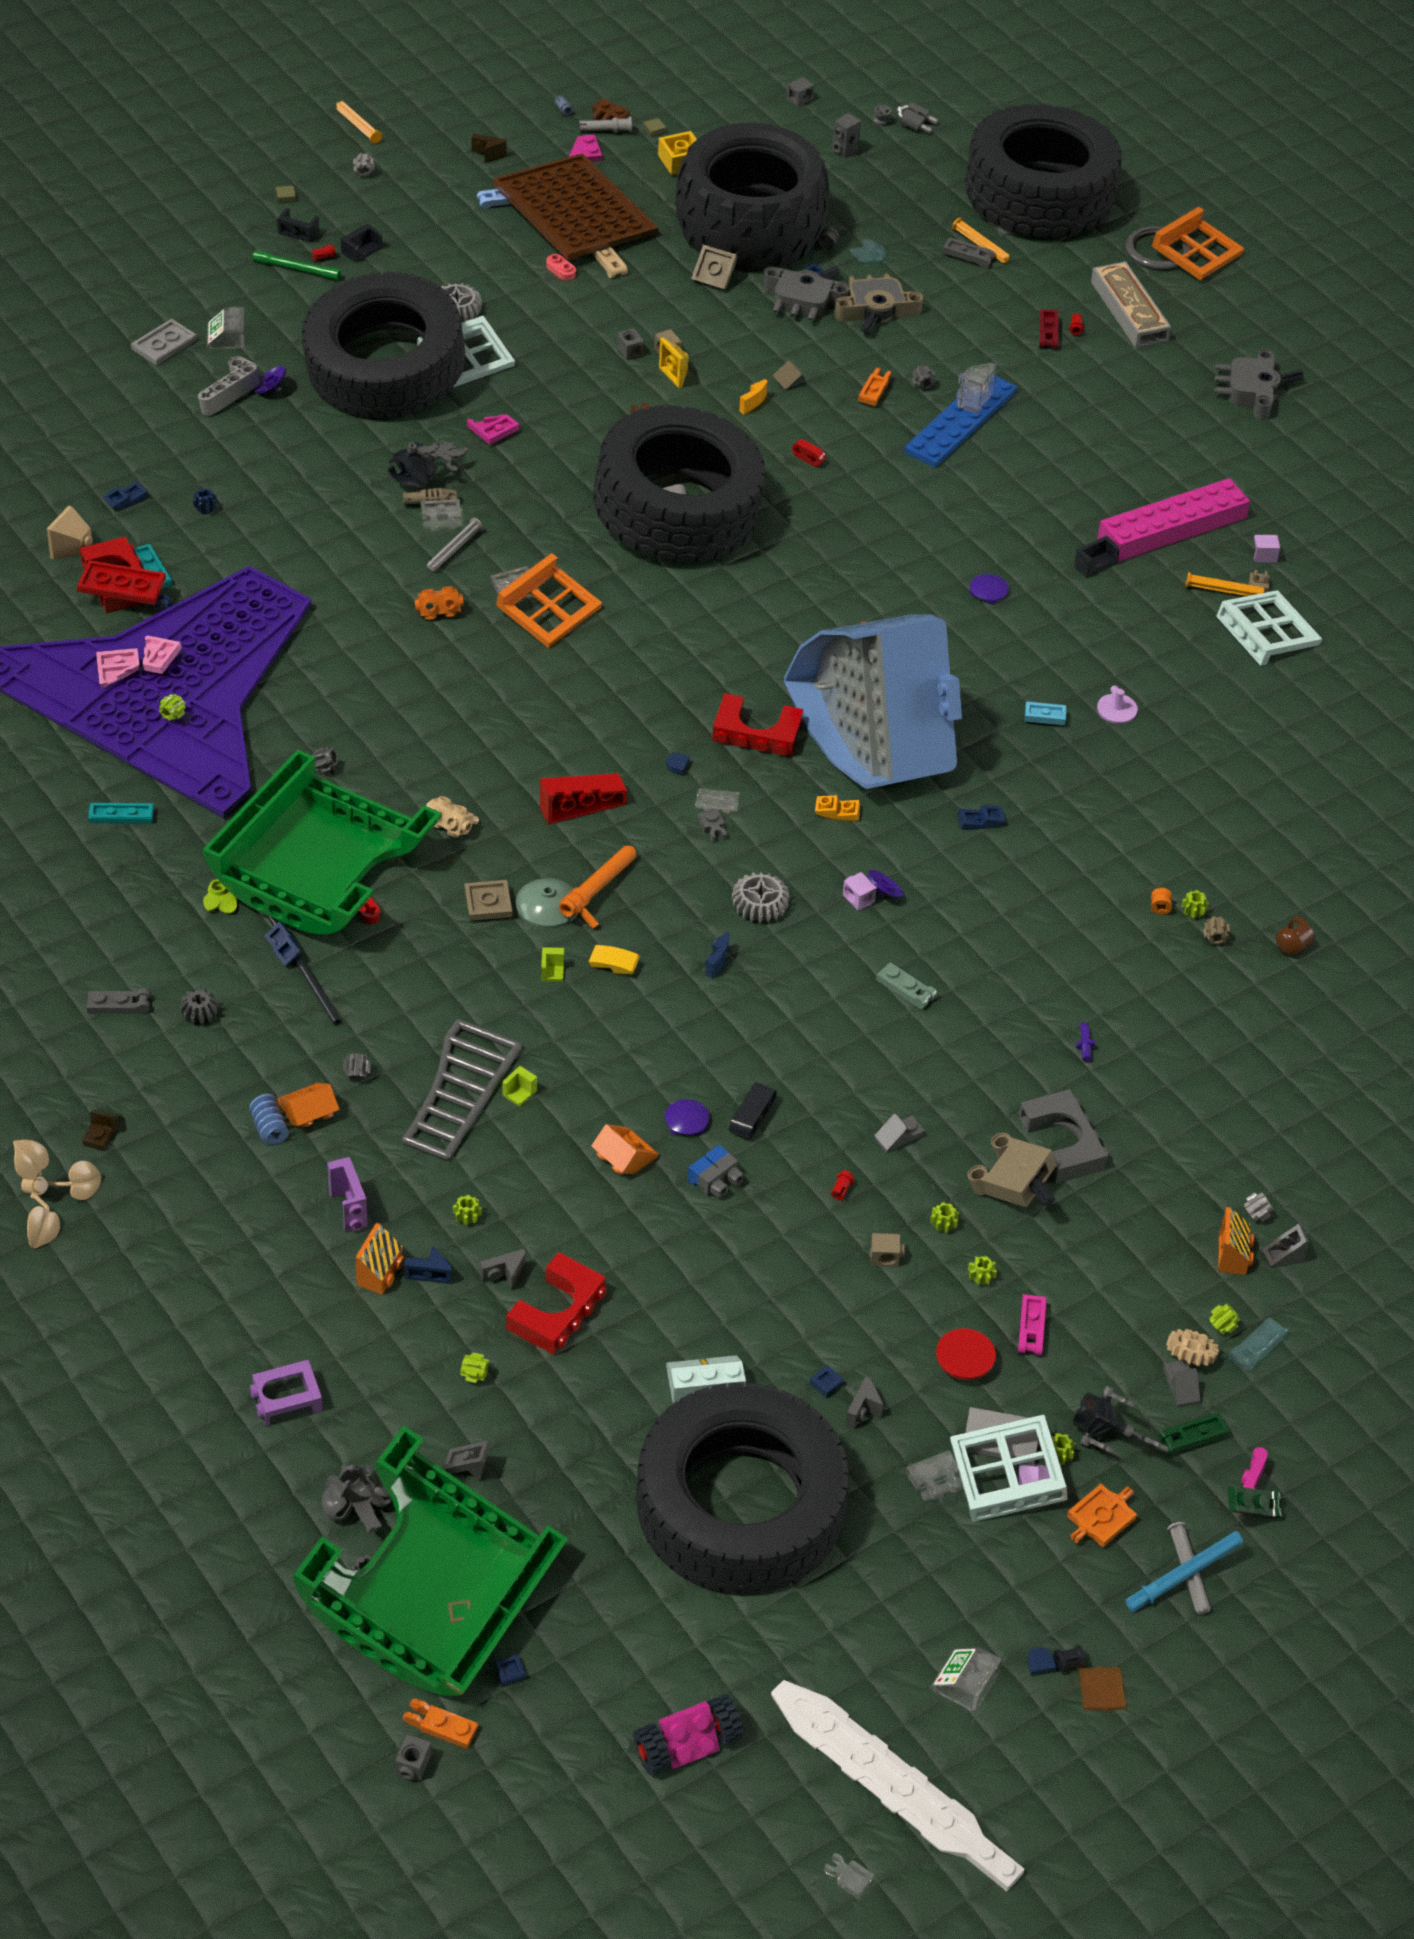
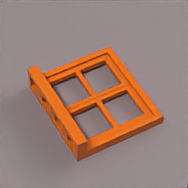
[1152,207,1245,280]
[496,553,602,648]

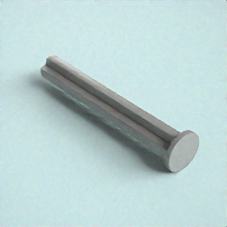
[427,518,483,572]
[1167,1522,1210,1615]

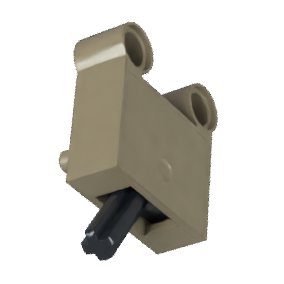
[968,1133,1057,1208]

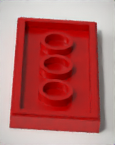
[77,560,166,605]

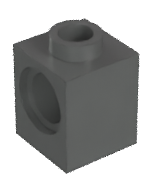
[786,77,814,107]
[617,328,644,360]
[395,1734,431,1781]

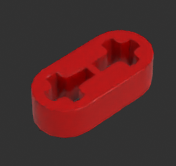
[792,439,826,467]
[357,897,380,925]

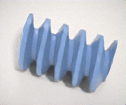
[249,1094,289,1145]

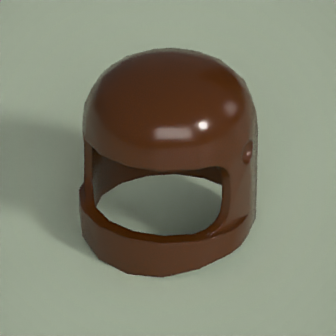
[1276,916,1315,956]

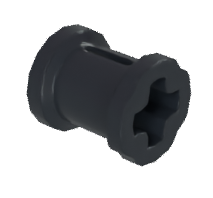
[1054,1645,1086,1672]

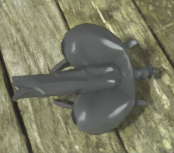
[321,1464,393,1534]

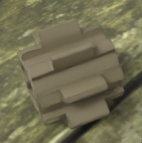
[1203,917,1230,945]

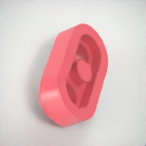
[546,254,576,281]

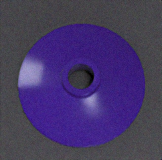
[254,366,286,394]
[867,869,904,898]

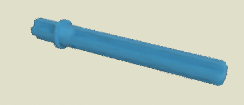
[1125,1531,1243,1612]

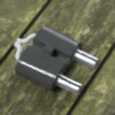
[897,102,938,134]

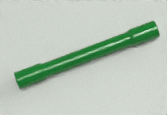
[253,250,341,281]

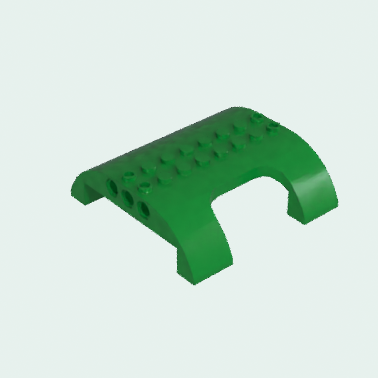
[202,749,442,934]
[293,1425,568,1696]

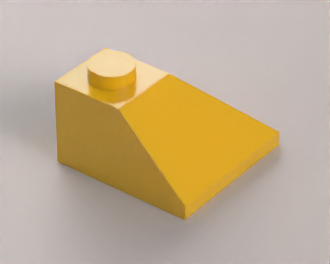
[659,337,689,388]

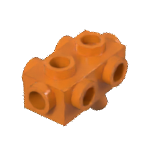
[415,587,464,619]

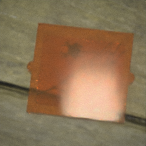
[1078,1666,1126,1712]

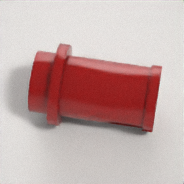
[312,244,336,261]
[1069,313,1084,335]
[830,1170,854,1201]

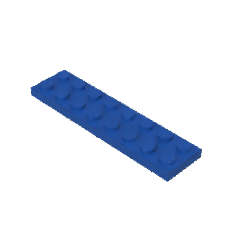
[904,373,1017,468]

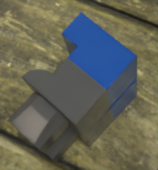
[688,1144,743,1198]

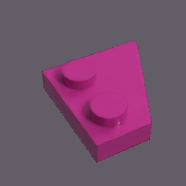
[569,135,602,162]

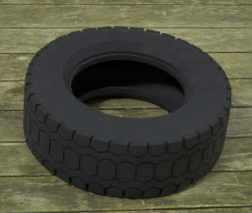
[302,272,465,418]
[636,1383,849,1594]

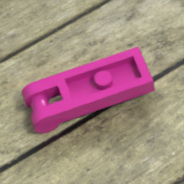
[1018,1294,1046,1356]
[1239,1447,1268,1515]

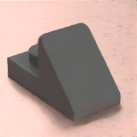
[874,1113,925,1153]
[480,1249,525,1289]
[1163,1361,1200,1407]
[845,1376,883,1429]
[444,1441,490,1480]

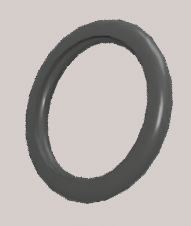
[1125,226,1192,270]

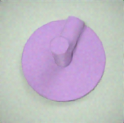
[1097,686,1138,724]

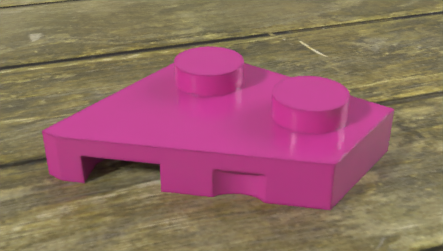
[467,414,519,445]

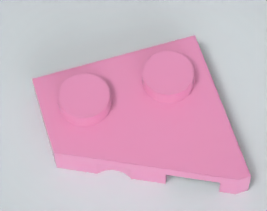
[143,636,182,674]
[96,648,140,689]

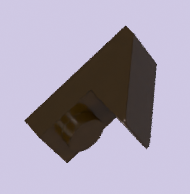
[471,133,507,162]
[82,1109,122,1151]

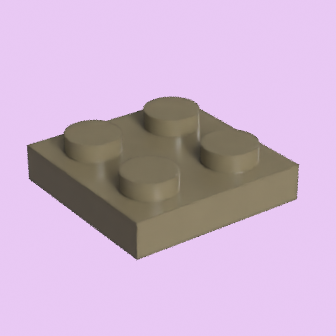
[691,245,738,291]
[464,880,512,921]

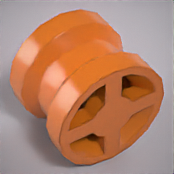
[1151,888,1172,915]

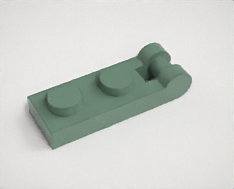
[876,962,938,1009]

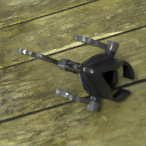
[388,441,468,488]
[1073,1386,1169,1454]

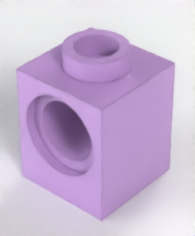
[843,872,876,910]

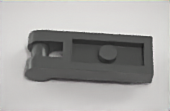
[942,237,995,269]
[87,988,151,1014]

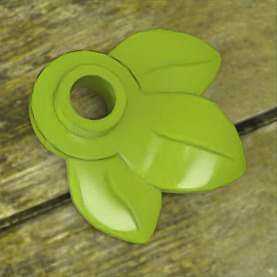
[203,879,238,914]

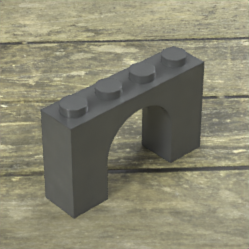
[1019,1089,1108,1184]

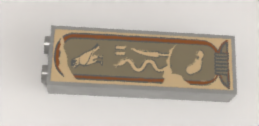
[1091,261,1171,348]

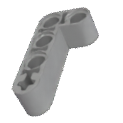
[198,356,260,416]

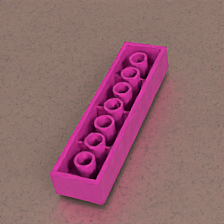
[1097,478,1250,562]

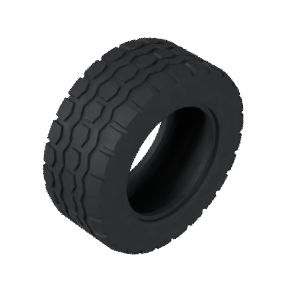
[965,104,1122,238]
[593,405,766,563]

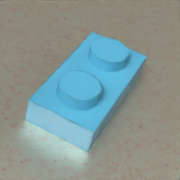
[1024,701,1066,725]

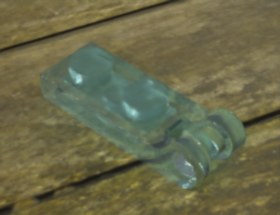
[1228,1317,1288,1372]

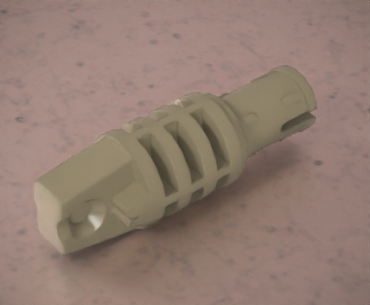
[403,488,457,506]

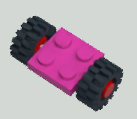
[633,1694,744,1775]

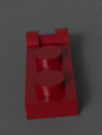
[1039,309,1058,349]

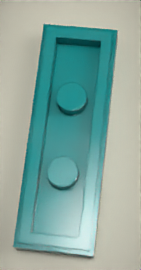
[134,544,172,588]
[88,803,154,824]

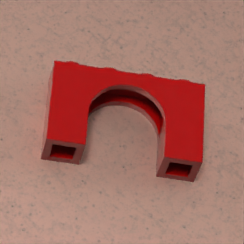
[80,537,144,613]
[712,693,804,757]
[506,1252,607,1355]

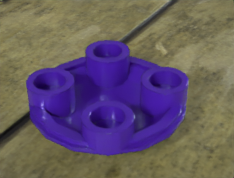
[970,574,1009,605]
[665,1099,710,1135]

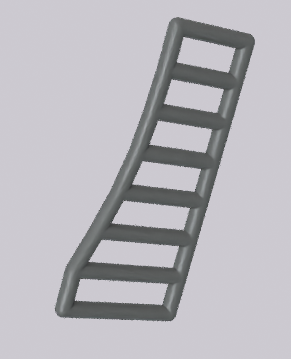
[402,1019,523,1160]

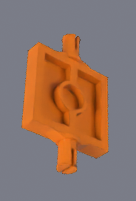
[1067,1483,1137,1547]

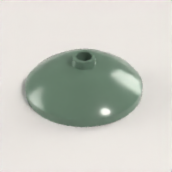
[516,878,577,929]

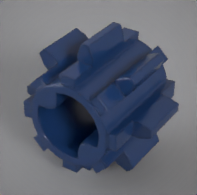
[193,488,217,514]

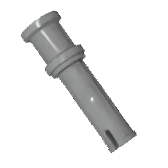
[580,117,632,133]

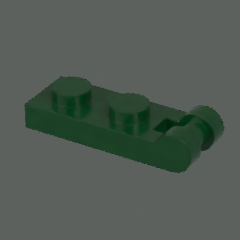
[1158,1412,1230,1457]
[1228,1486,1283,1518]

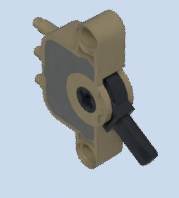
[835,274,923,335]

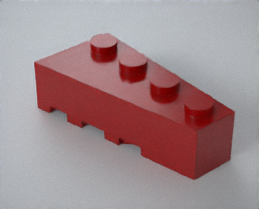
[540,773,627,825]

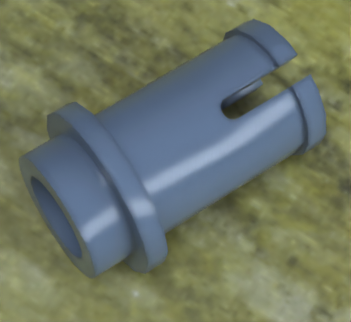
[555,96,573,115]

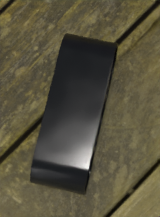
[729,1082,777,1140]

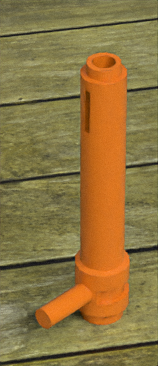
[559,846,636,929]

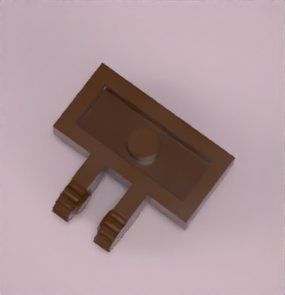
[592,98,630,121]

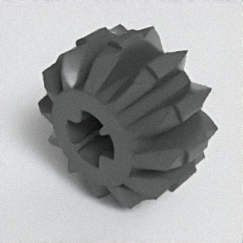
[180,988,218,1026]

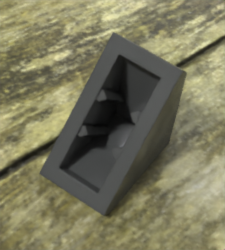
[1263,1223,1309,1268]

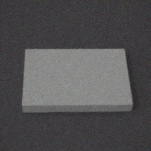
[131,319,198,366]
[966,1407,1038,1464]

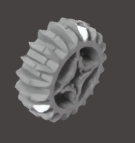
[441,283,482,322]
[732,872,790,923]

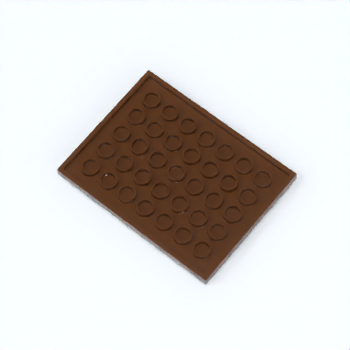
[493,153,658,260]

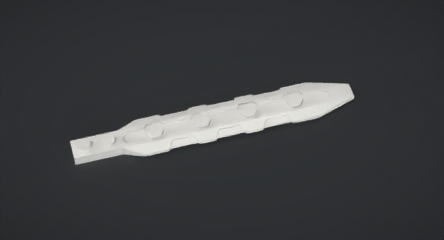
[771,1680,1024,1891]

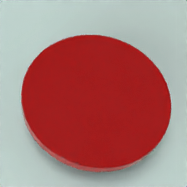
[936,1328,996,1380]

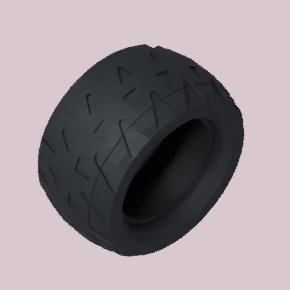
[675,123,830,270]

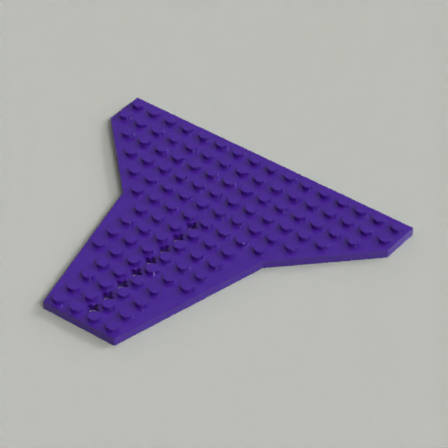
[0,566,311,818]

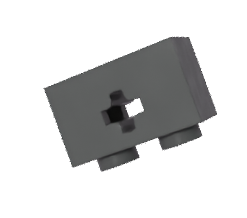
[832,113,861,158]

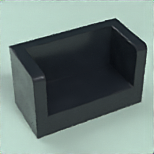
[277,208,320,243]
[341,223,382,263]
[1074,535,1119,578]

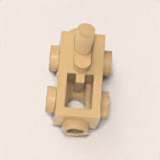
[426,796,478,837]

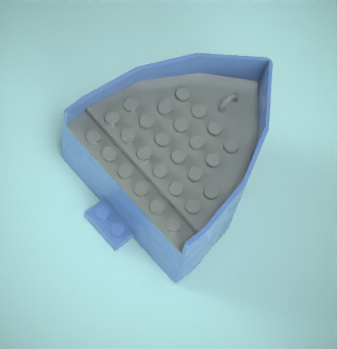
[784,614,962,789]

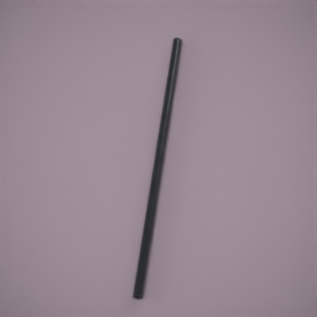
[266,915,341,1026]

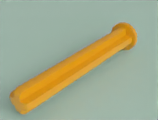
[336,101,382,144]
[952,218,1010,263]
[1185,572,1264,596]

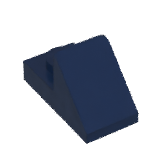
[404,1246,452,1284]

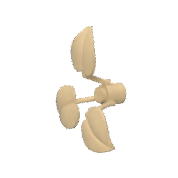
[13,1140,101,1249]

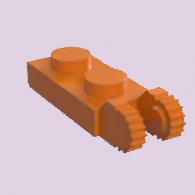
[858,368,892,406]
[403,1699,478,1749]

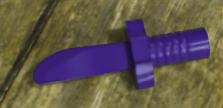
[1076,1022,1096,1062]

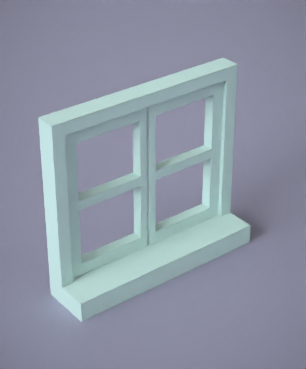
[417,316,515,387]
[1216,590,1322,666]
[950,1415,1068,1522]

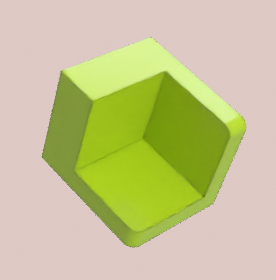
[541,947,564,982]
[503,1066,537,1106]

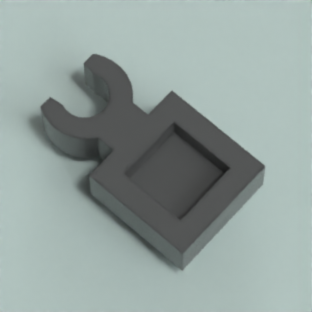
[698,809,726,843]

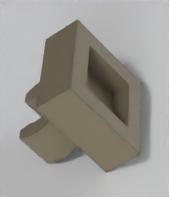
[1249,570,1270,593]

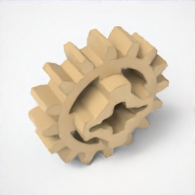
[1166,1329,1219,1366]

